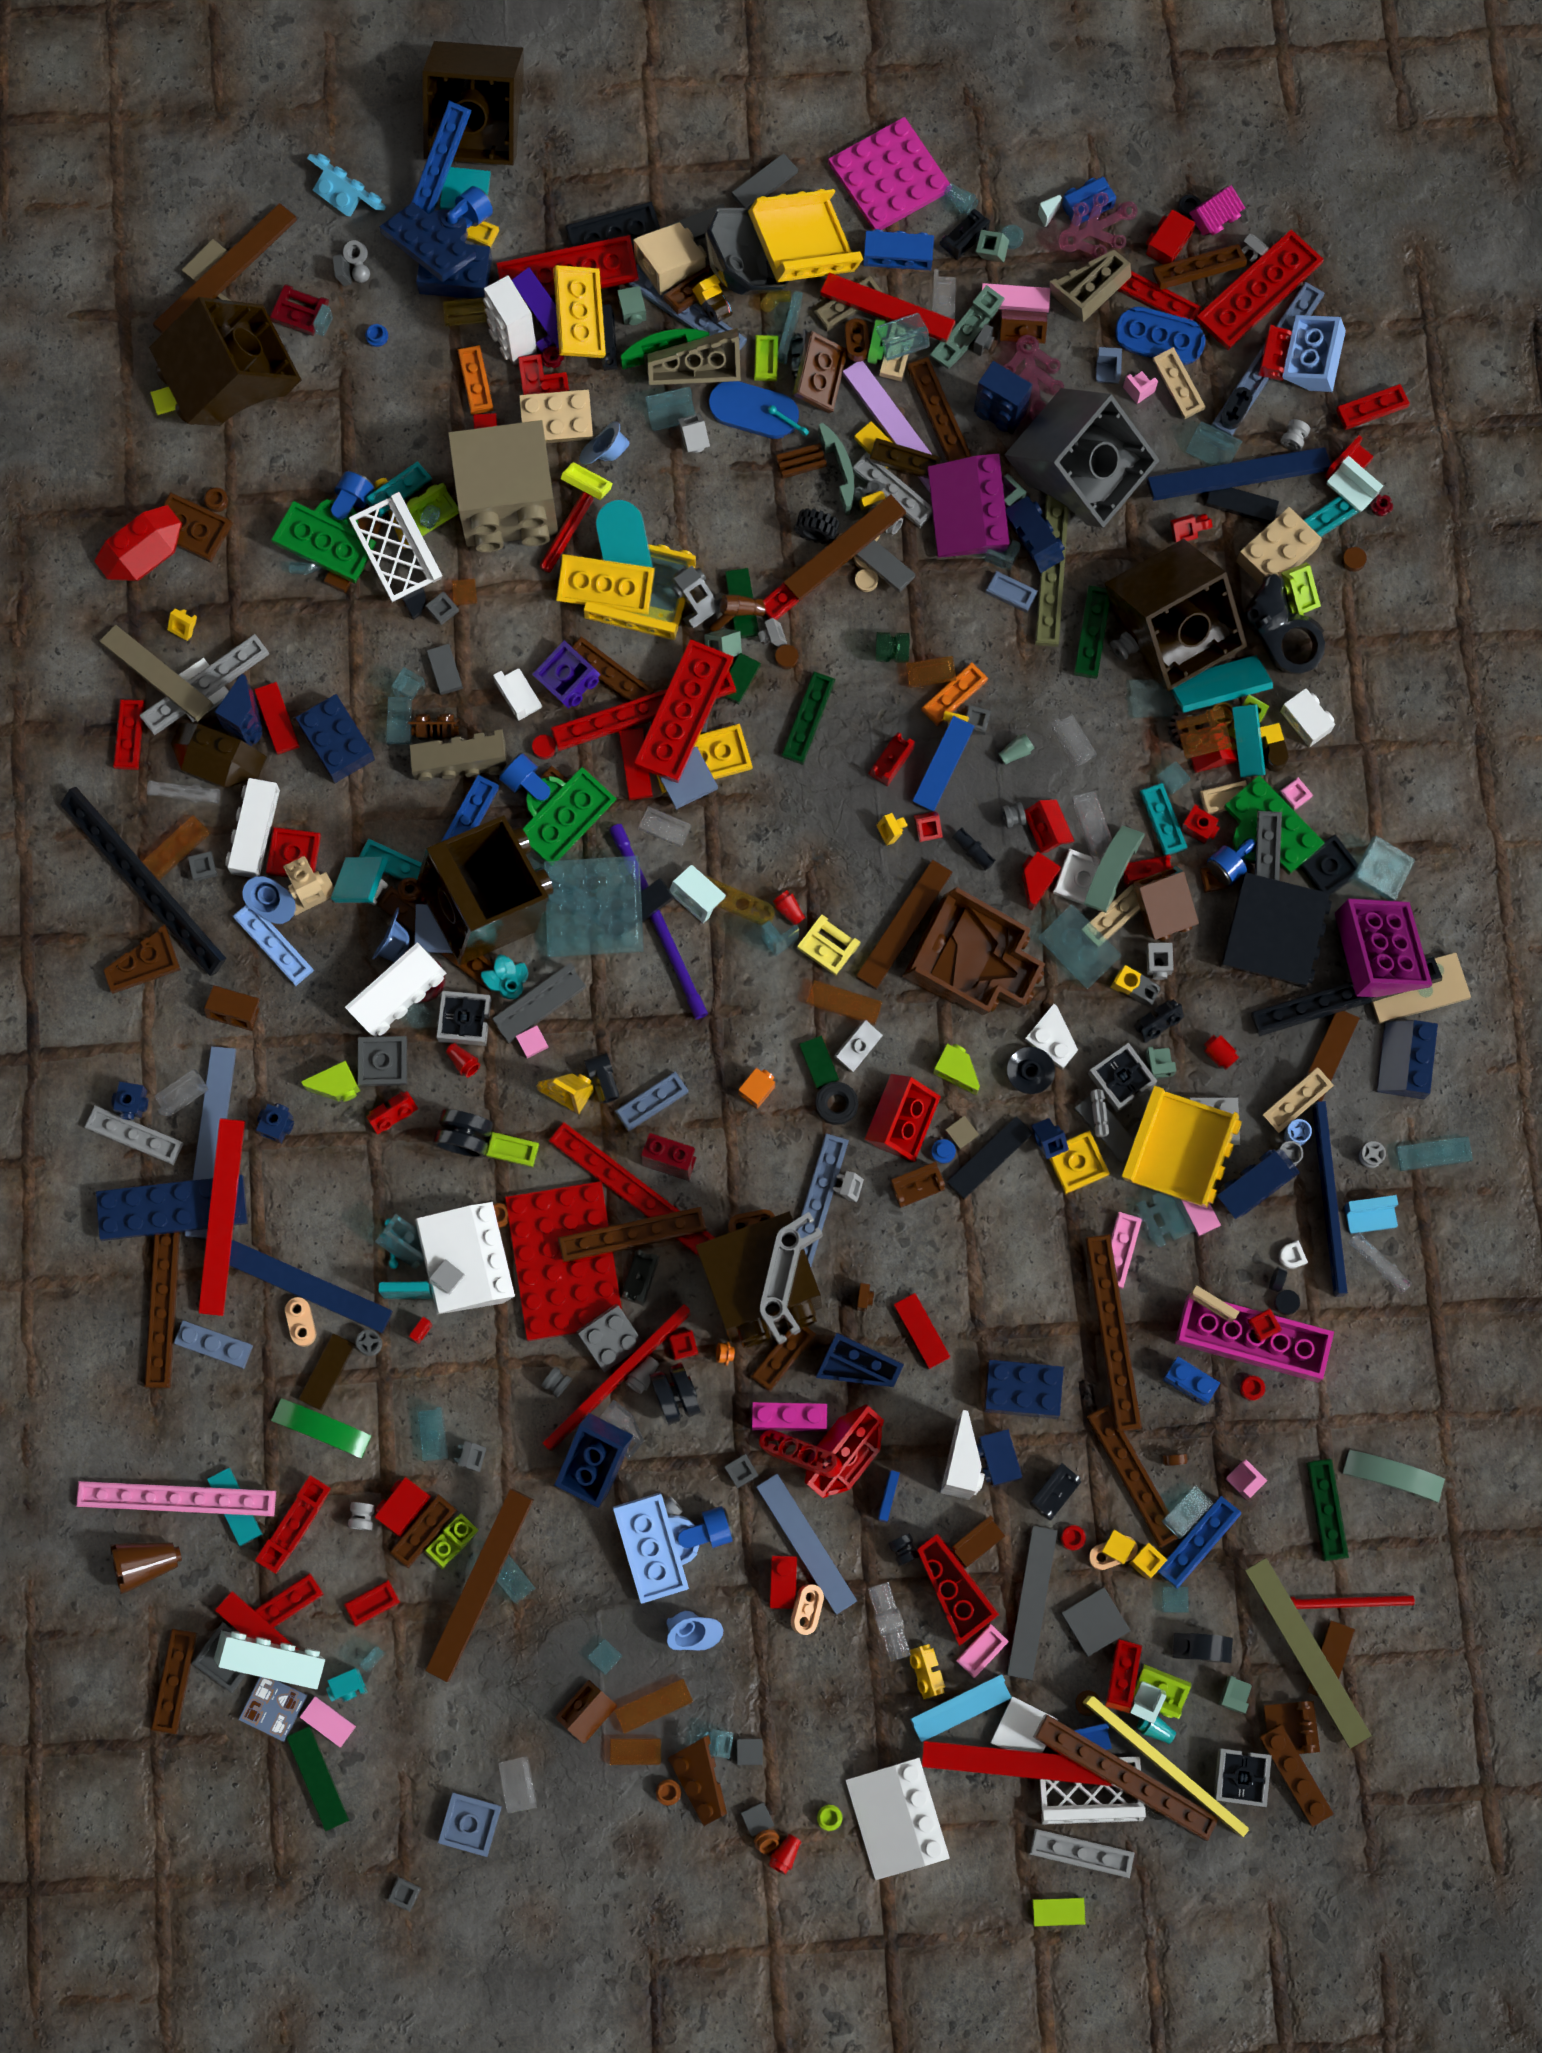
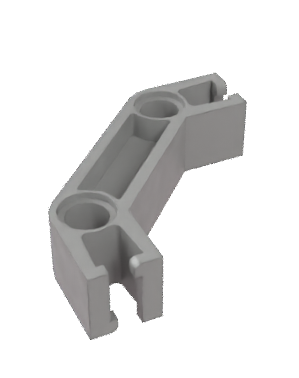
[760,1212,823,1345]

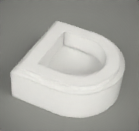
[1278,1240,1308,1269]

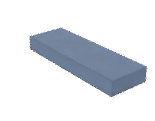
[615,1072,689,1132]

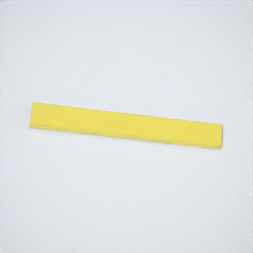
[1082,1696,1249,1837]

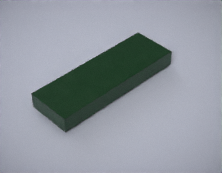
[725,568,759,638]

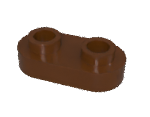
[845,318,870,362]
[728,1209,775,1233]

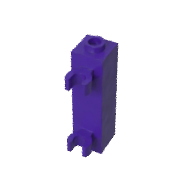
[512,267,559,353]

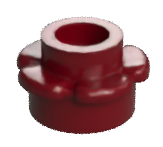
[541,346,564,368]
[1370,495,1393,517]

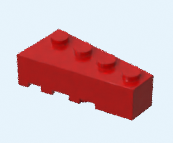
[917,1534,999,1646]

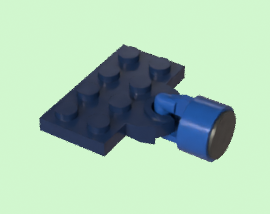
[379,186,493,282]

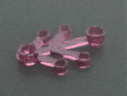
[1059,192,1138,258]
[1003,335,1064,420]

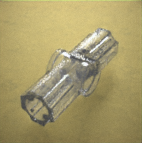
[868,1582,911,1662]

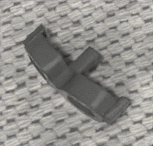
[853,480,886,501]

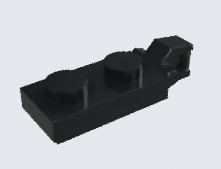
[601,304,618,371]

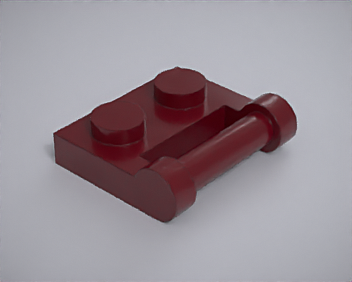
[270,284,329,336]

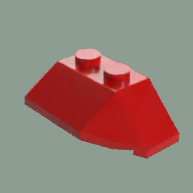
[94,505,182,581]
[805,1404,884,1498]

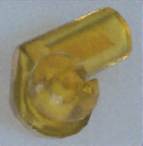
[761,290,791,312]

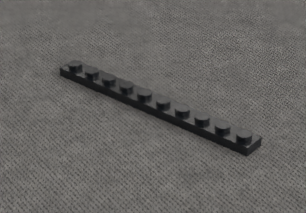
[60,787,227,976]

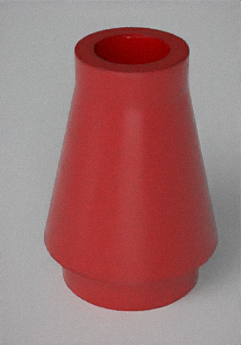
[772,890,806,926]
[445,1043,480,1078]
[768,1834,802,1875]

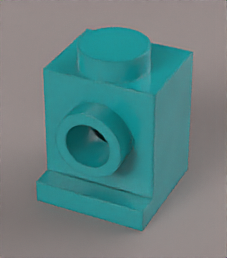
[326,1668,368,1702]

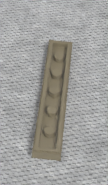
[100,625,214,722]

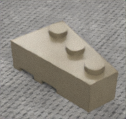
[1050,250,1131,322]

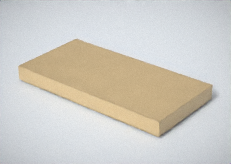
[1371,953,1471,1024]

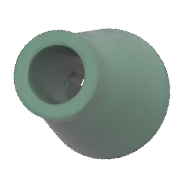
[998,733,1035,765]

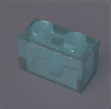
[375,1214,424,1269]

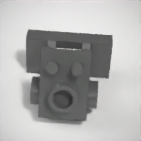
[671,566,726,628]

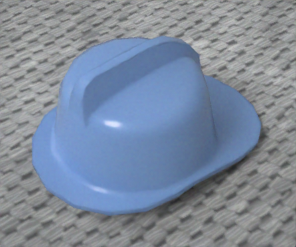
[579,421,629,465]
[242,876,296,924]
[372,907,409,962]
[667,1611,723,1650]

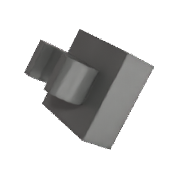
[454,1441,486,1472]

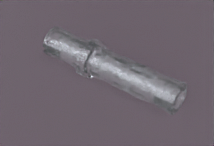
[147,780,221,804]
[1348,1232,1413,1295]

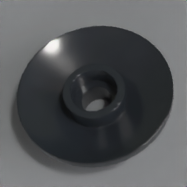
[1007,1047,1055,1094]

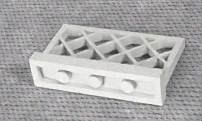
[349,492,442,602]
[1040,1757,1146,1825]

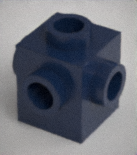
[111,1081,149,1121]
[256,1103,294,1144]

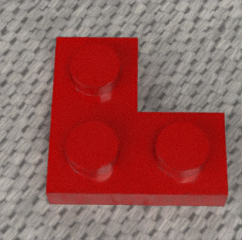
[518,354,569,395]

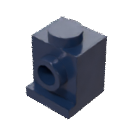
[1031,1118,1069,1159]

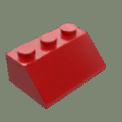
[864,1074,941,1162]

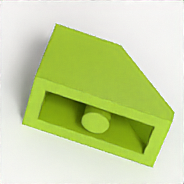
[933,1044,980,1095]
[301,1061,360,1102]

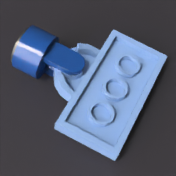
[613,1492,734,1604]

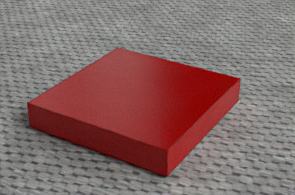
[266,827,321,877]

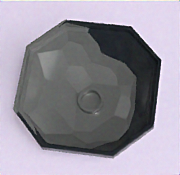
[705,208,789,295]

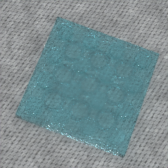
[544,856,644,958]

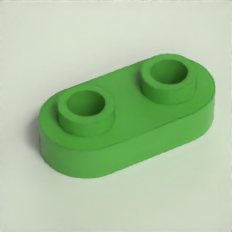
[867,319,889,364]

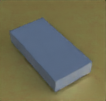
[985,571,1038,613]

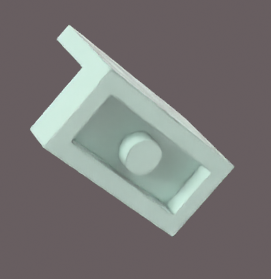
[1327,456,1383,512]
[670,865,726,923]

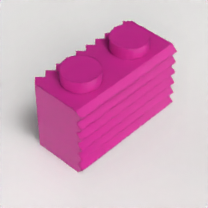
[1189,185,1245,236]

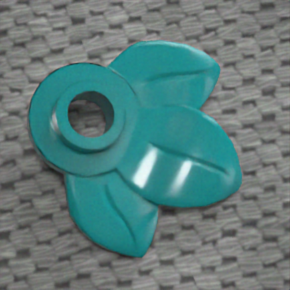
[481,954,528,999]

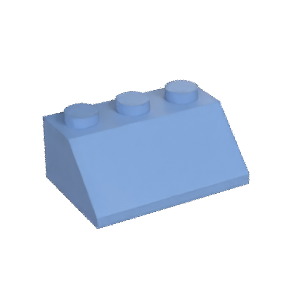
[1282,315,1346,392]

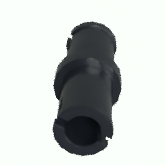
[952,827,996,871]

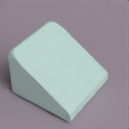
[1038,195,1062,227]

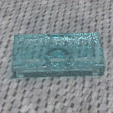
[386,697,412,744]
[1162,1486,1213,1539]

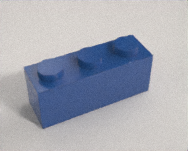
[864,229,934,271]

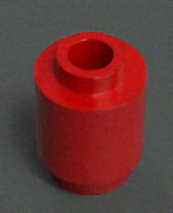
[1204,1035,1239,1070]

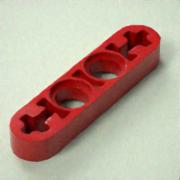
[759,1430,842,1478]

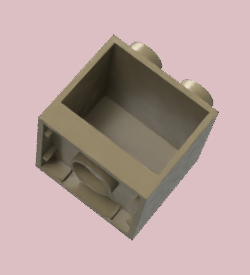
[448,420,558,553]

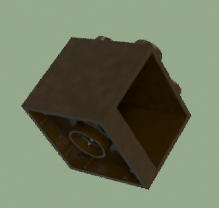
[416,815,553,966]
[696,1211,822,1348]

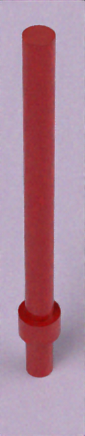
[1264,1595,1415,1610]

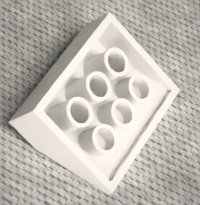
[415,1202,515,1314]
[940,1410,985,1500]
[846,1758,950,1880]

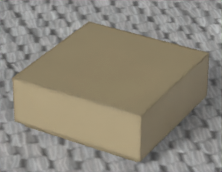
[945,1116,979,1150]

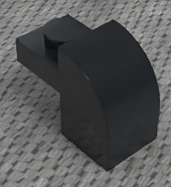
[1172,1633,1233,1663]

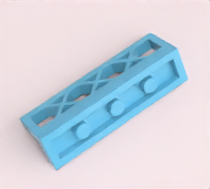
[910,1674,1012,1742]

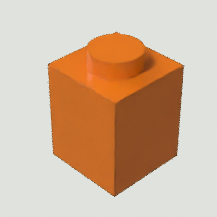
[738,1068,775,1109]

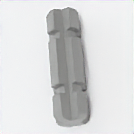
[1090,1089,1109,1137]

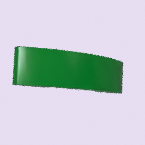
[620,329,710,370]
[271,1398,372,1459]

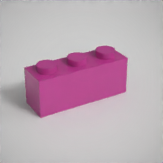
[752,1402,827,1432]

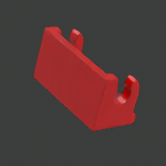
[1258,325,1292,381]
[868,732,915,787]
[1123,854,1174,888]

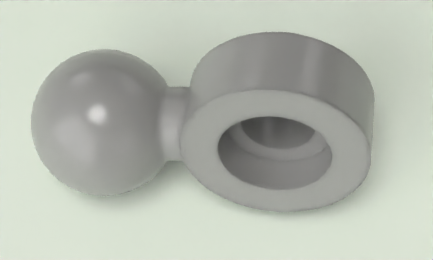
[343,240,370,283]

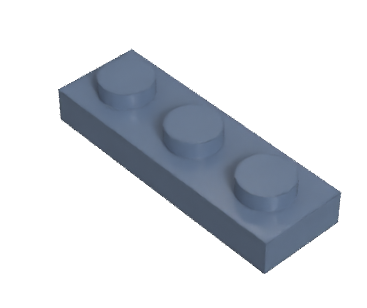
[174,1321,253,1369]

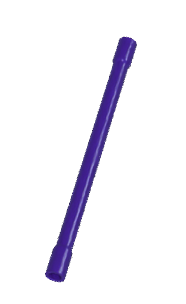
[609,824,708,1020]

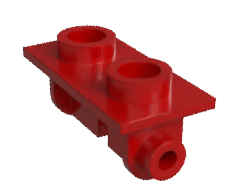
[366,1091,418,1135]

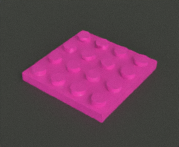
[828,117,952,230]

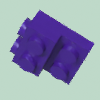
[532,640,601,709]

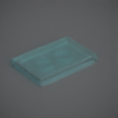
[1038,904,1122,989]

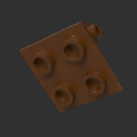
[408,714,460,738]
[1263,1701,1320,1754]

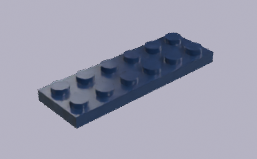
[96,1175,248,1241]

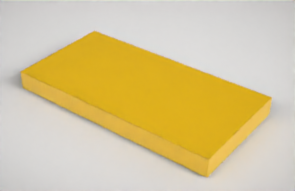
[553,265,606,358]
[556,554,655,615]
[657,724,753,793]

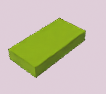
[754,335,778,381]
[486,1132,539,1168]
[1032,1898,1085,1926]

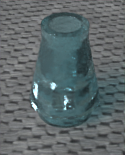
[945,183,978,215]

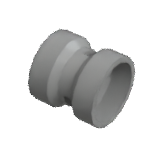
[1280,419,1311,451]
[1277,1141,1303,1166]
[347,1502,376,1531]

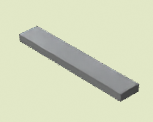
[140,634,269,735]

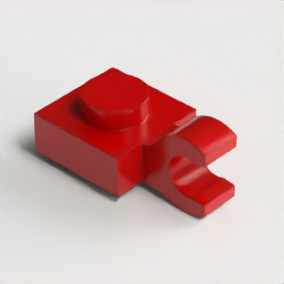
[1170,514,1213,543]

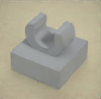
[1242,234,1270,263]
[758,618,787,647]
[833,1171,864,1202]

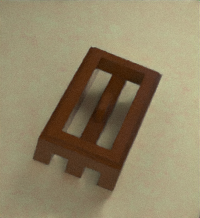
[776,443,827,479]

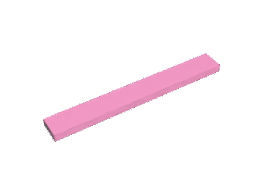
[76,1481,276,1516]

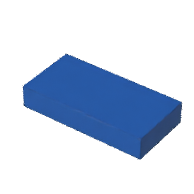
[878,1470,900,1523]

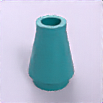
[1137,1716,1176,1744]

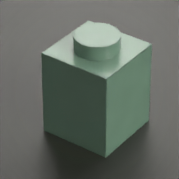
[976,230,1009,263]
[618,286,646,325]

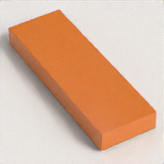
[457,345,494,415]
[921,662,988,726]

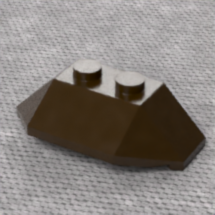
[171,723,267,788]

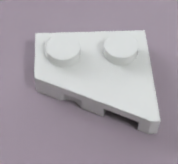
[1025,1004,1078,1070]

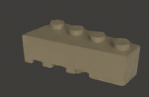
[410,729,508,781]

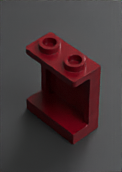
[641,1133,697,1181]

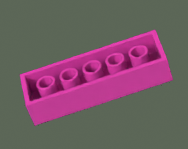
[1175,1293,1334,1383]

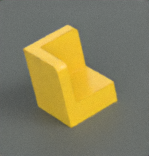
[1129,1543,1167,1580]

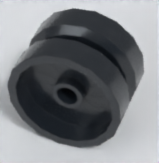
[433,1109,493,1158]
[649,1362,701,1426]

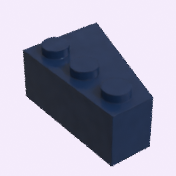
[1006,496,1065,573]
[816,1333,904,1387]

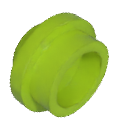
[817,1805,842,1831]

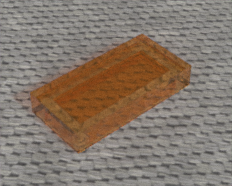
[907,656,956,688]
[610,1739,661,1765]

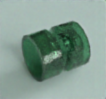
[875,632,910,663]

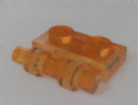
[1177,709,1232,759]

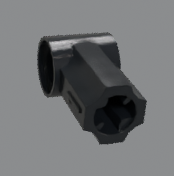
[584,1053,620,1104]

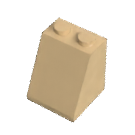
[634,222,707,295]

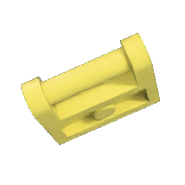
[797,915,861,976]

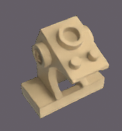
[283,856,334,916]

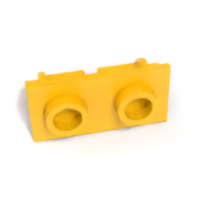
[909,1644,945,1699]

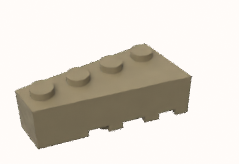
[648,328,741,385]

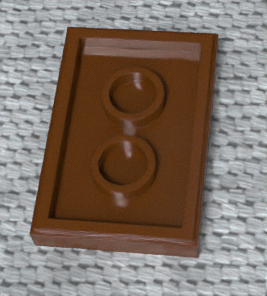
[793,331,847,413]
[163,492,233,563]

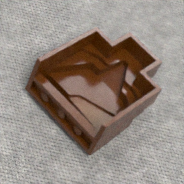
[902,887,1045,1015]

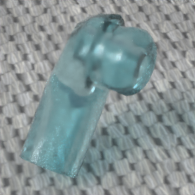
[289,562,322,575]

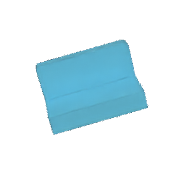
[1344,1195,1398,1234]

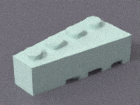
[214,1630,325,1689]

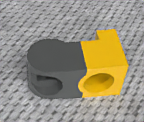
[1110,965,1161,1006]

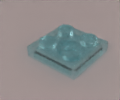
[1353,836,1415,901]

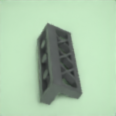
[493,962,586,1043]

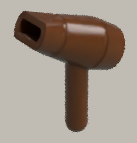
[709,594,766,632]

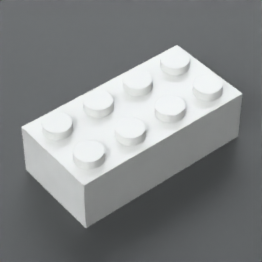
[483,276,537,366]

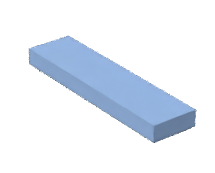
[233,905,314,986]

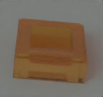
[452,579,477,605]

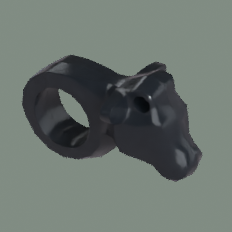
[1241,573,1325,674]

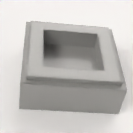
[430,1259,465,1295]

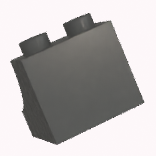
[1005,388,1160,528]

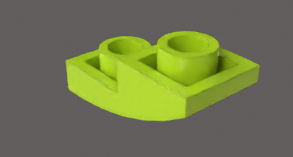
[424,1513,479,1569]

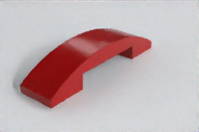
[255,1475,331,1574]

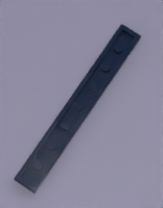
[1147,447,1331,501]
[1312,1101,1348,1297]
[229,1240,393,1334]

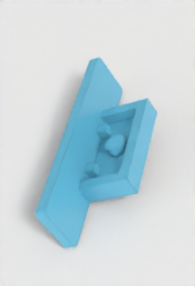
[307,153,387,216]

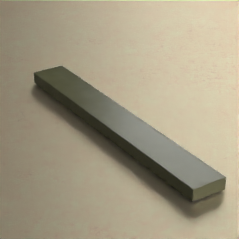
[1035,494,1069,647]
[1244,1558,1372,1749]

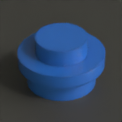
[365,324,388,347]
[931,1139,956,1164]

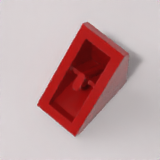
[1189,737,1239,773]

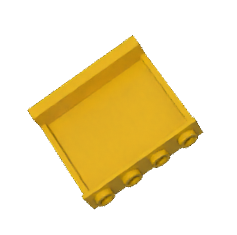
[748,189,863,282]
[1122,1086,1242,1208]

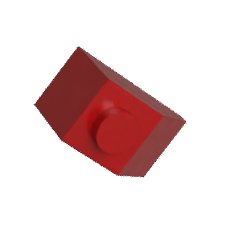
[1022,851,1061,911]
[770,1556,797,1609]

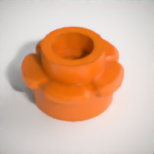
[716,1341,735,1366]

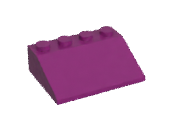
[928,454,1009,558]
[1334,899,1432,997]

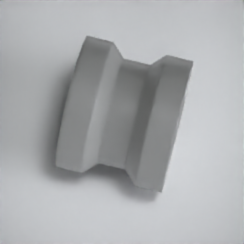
[1358,1141,1386,1168]

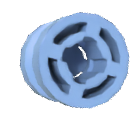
[1284,1119,1312,1146]

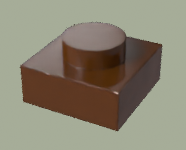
[857,1283,874,1312]

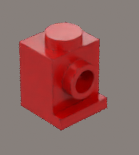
[1181,804,1220,844]

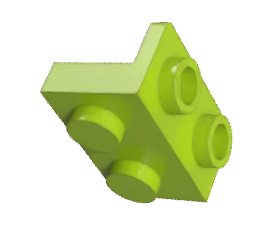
[406,483,459,536]
[1281,562,1321,615]
[1133,1664,1191,1719]

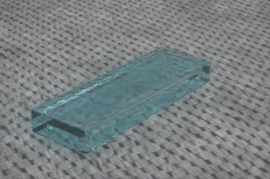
[778,291,803,364]
[1396,1137,1473,1172]

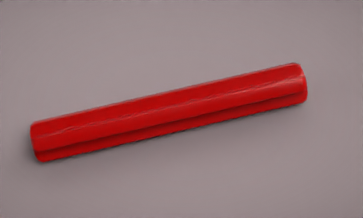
[540,492,593,573]

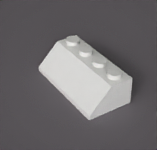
[345,942,447,1037]

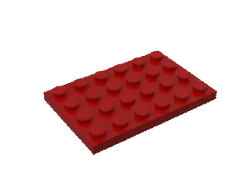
[505,1181,622,1342]

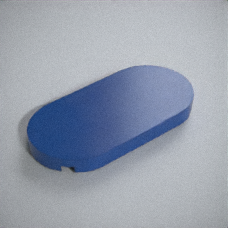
[1115,307,1205,365]
[709,381,799,439]

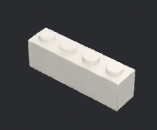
[226,778,280,878]

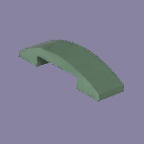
[930,285,1005,369]
[818,423,854,515]
[1084,826,1145,913]
[1342,1450,1445,1503]

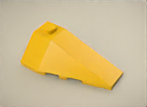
[536,1073,594,1114]

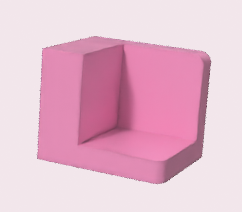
[1123,371,1158,404]
[1226,1459,1267,1500]

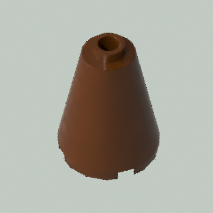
[110,1543,182,1594]

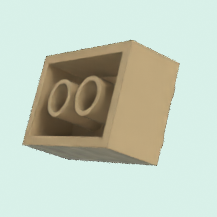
[520,390,593,443]
[1236,507,1322,585]

